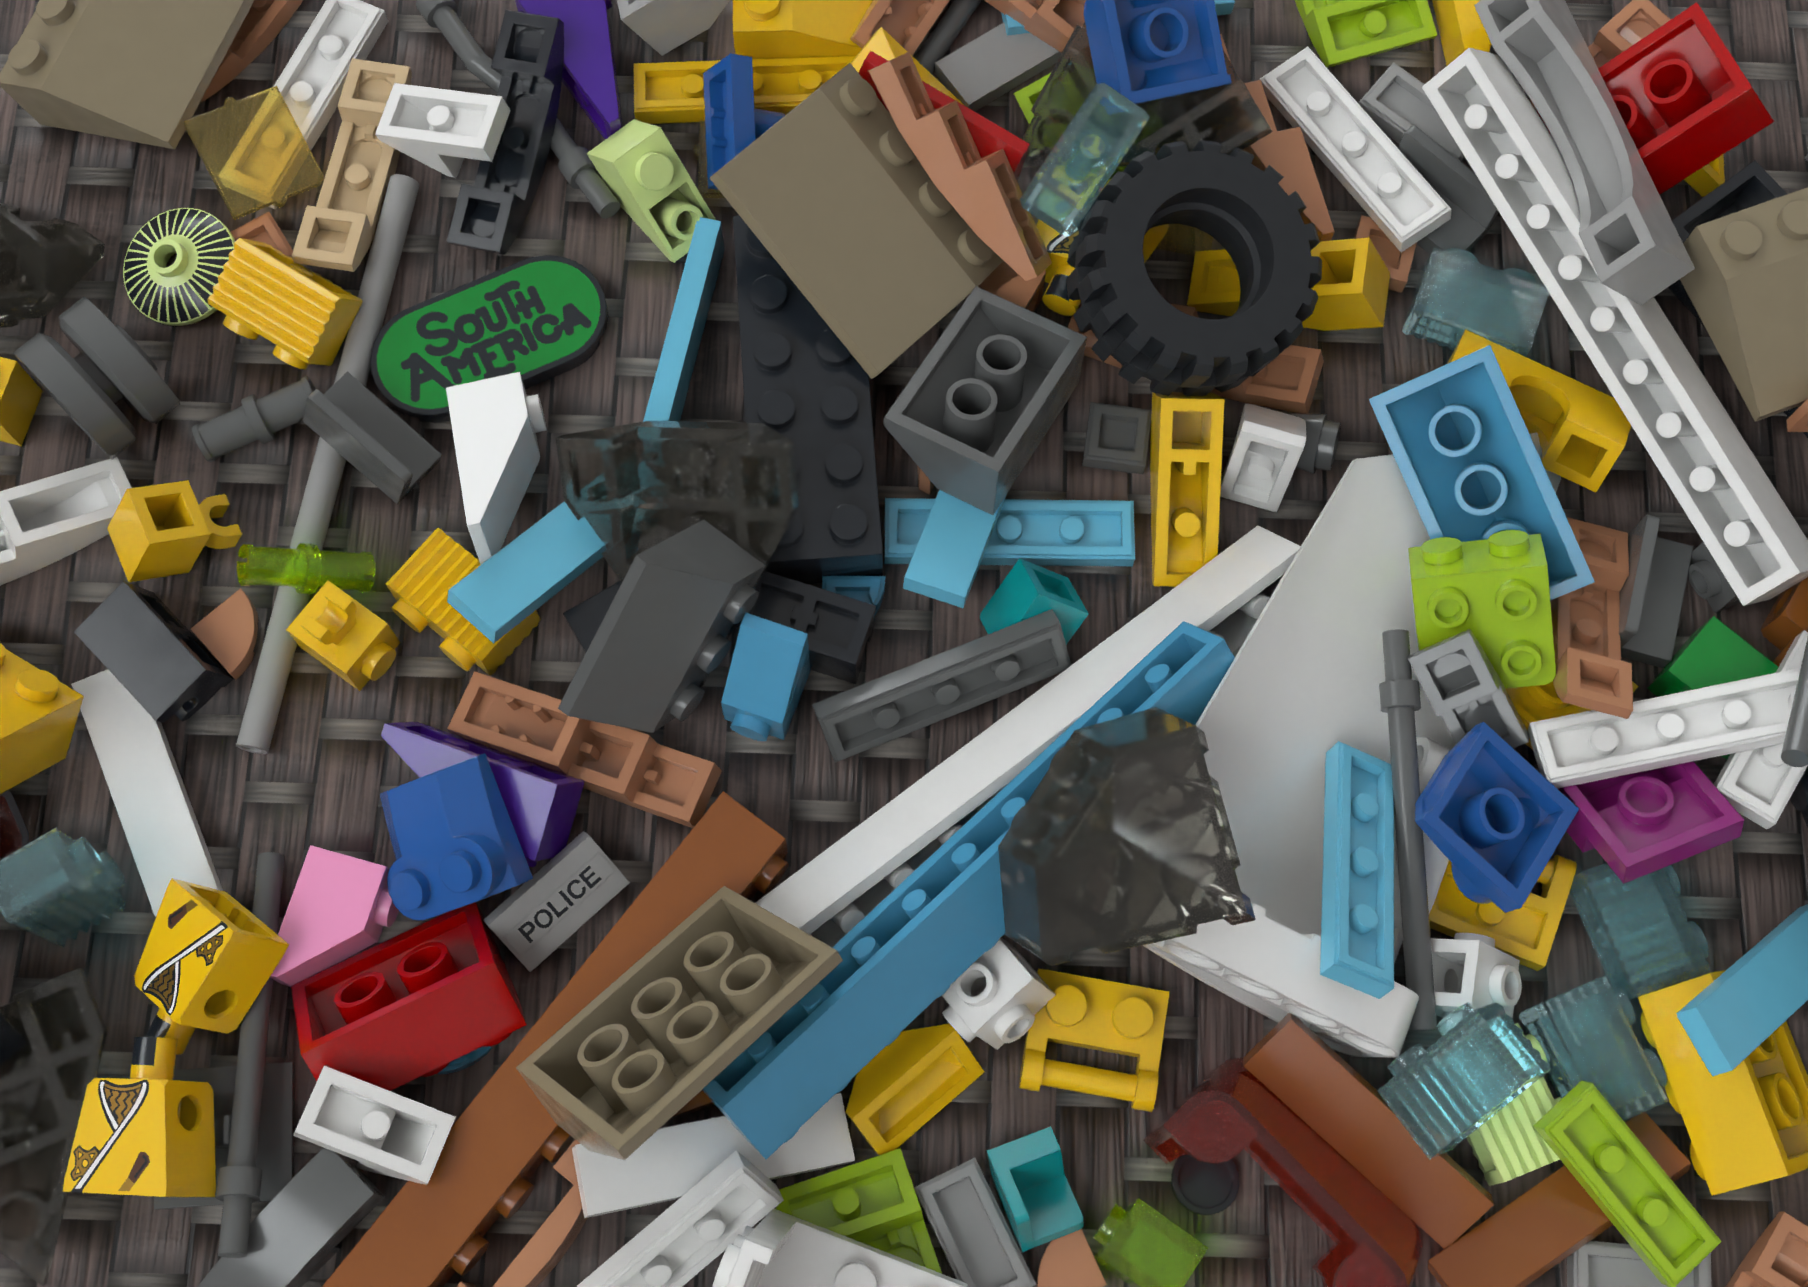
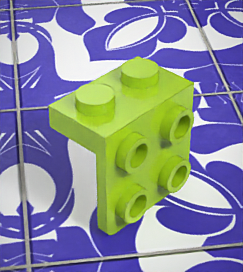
[1408,530,1556,689]

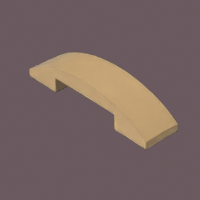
[291,58,412,272]

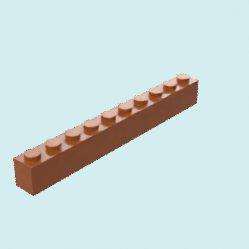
[322,791,789,1287]

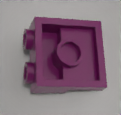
[1558,761,1744,884]

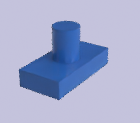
[703,53,785,190]

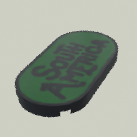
[371,255,609,423]

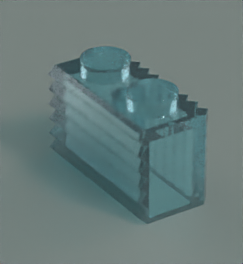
[1020,83,1150,237]
[1402,248,1549,357]
[0,828,126,947]
[1570,863,1710,1005]
[1519,975,1668,1121]
[1377,1002,1551,1160]

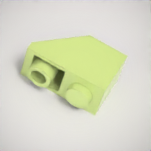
[587,119,716,263]

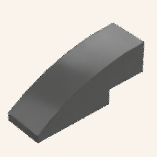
[198,1147,385,1287]

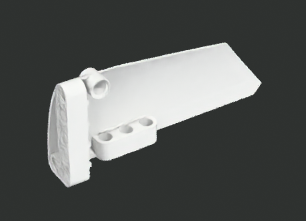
[1103,433,1561,1058]

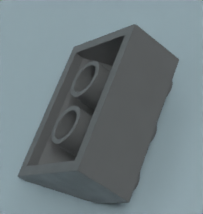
[884,286,1087,515]
[558,520,765,733]

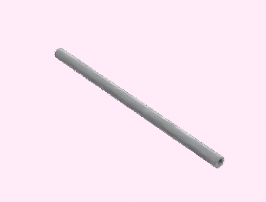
[236,174,420,754]

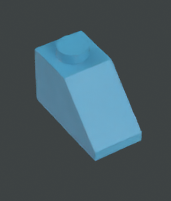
[721,612,810,741]

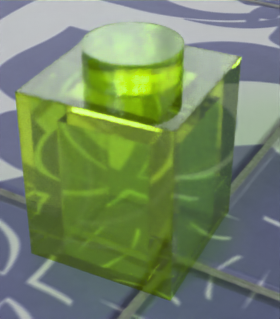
[1093,1198,1208,1287]

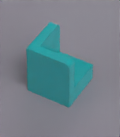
[980,558,1089,644]
[987,1126,1084,1252]

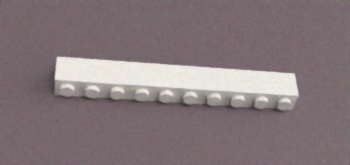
[1422,48,1808,606]
[755,525,1301,947]

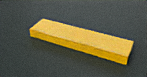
[634,56,856,124]

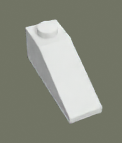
[446,372,547,565]

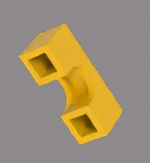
[1447,329,1631,493]

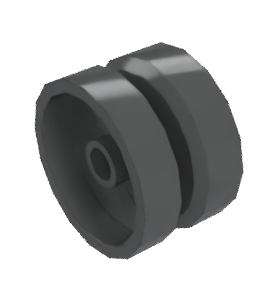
[13,297,180,460]

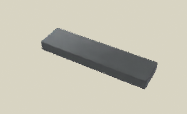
[812,609,1071,763]

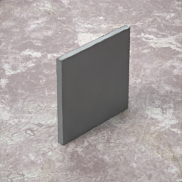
[154,1062,295,1210]

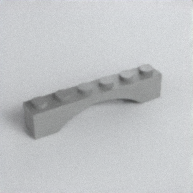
[1474,0,1695,305]

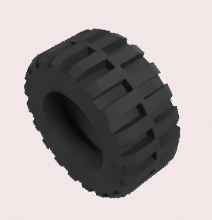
[1066,140,1322,396]

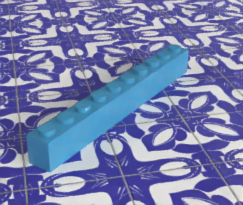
[702,621,1235,1159]

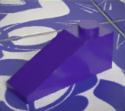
[515,0,623,139]
[381,722,585,867]

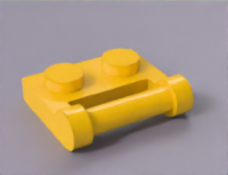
[1429,855,1577,971]
[1019,968,1170,1112]

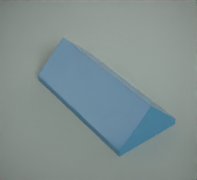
[1369,345,1595,600]

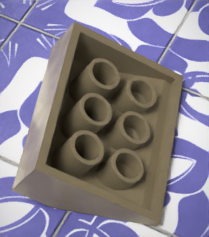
[0,0,255,149]
[710,63,1003,379]
[1680,187,1808,422]
[516,886,843,1160]

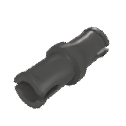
[192,376,316,463]

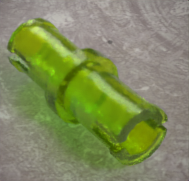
[236,543,376,594]

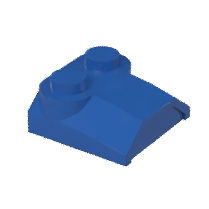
[1084,0,1232,109]
[1415,722,1579,913]
[380,753,533,921]

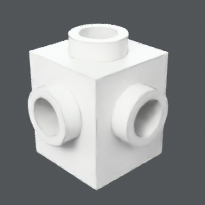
[1431,933,1522,1034]
[942,937,1056,1050]

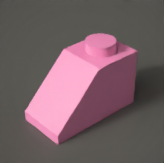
[270,845,399,987]

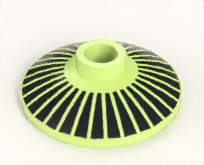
[123,208,235,326]

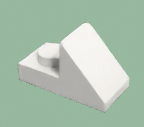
[375,83,510,178]
[1220,403,1307,513]
[293,1066,455,1185]

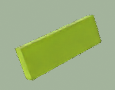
[1533,1080,1722,1287]

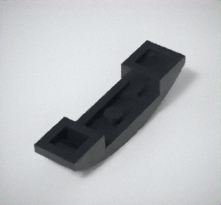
[447,10,564,255]

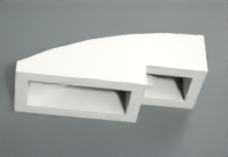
[0,457,132,586]

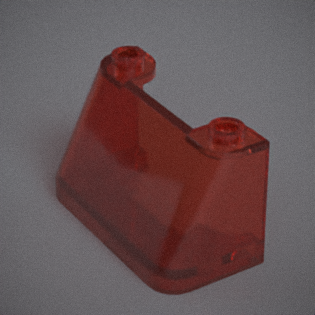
[1143,1058,1423,1287]

